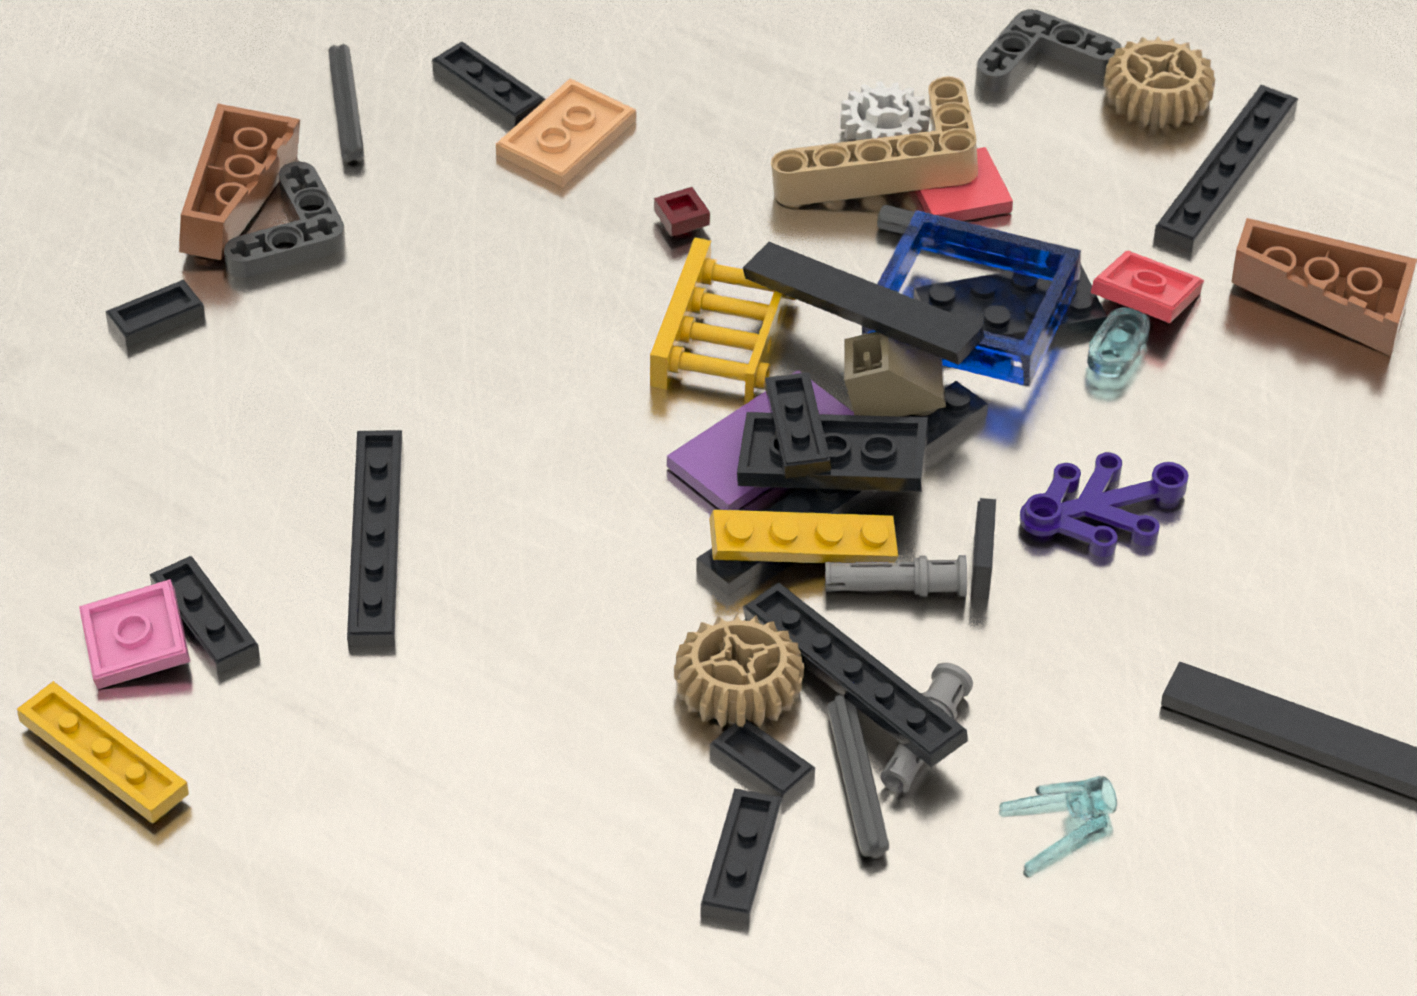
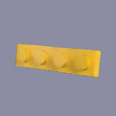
[709,510,898,563]
[17,681,189,824]

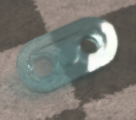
[1087,307,1150,378]

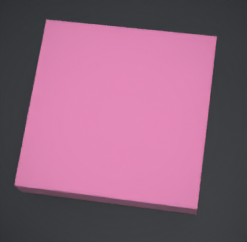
[79,579,191,689]

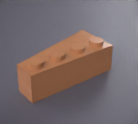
[179,104,300,260]
[1231,218,1417,356]

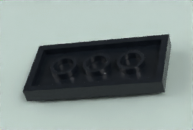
[914,259,1107,354]
[737,412,928,492]

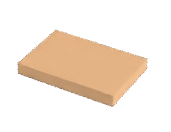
[495,78,636,187]

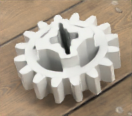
[840,81,930,141]

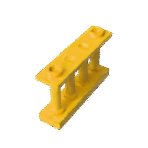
[650,238,797,404]

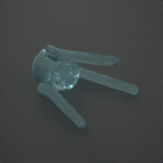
[999,776,1117,872]

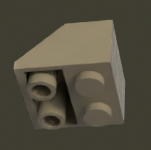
[844,332,946,417]

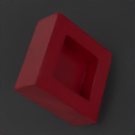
[654,187,710,237]

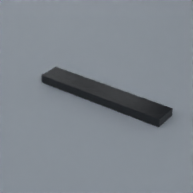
[1154,85,1298,252]
[743,241,984,365]
[347,430,403,646]
[743,582,968,768]
[1161,661,1417,798]

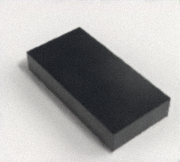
[105,279,205,348]
[971,498,996,599]
[710,719,816,806]

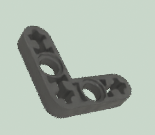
[975,9,1122,92]
[224,161,346,278]

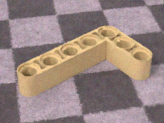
[771,76,978,206]

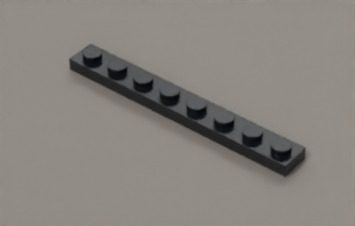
[696,380,988,596]

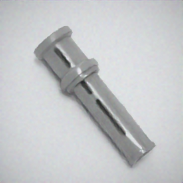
[825,555,967,597]
[880,662,973,793]

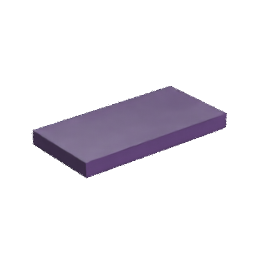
[667,370,854,510]

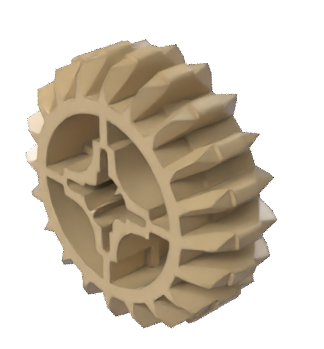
[1104,35,1215,129]
[674,614,804,728]

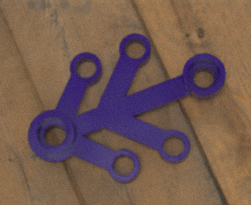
[1019,452,1189,557]

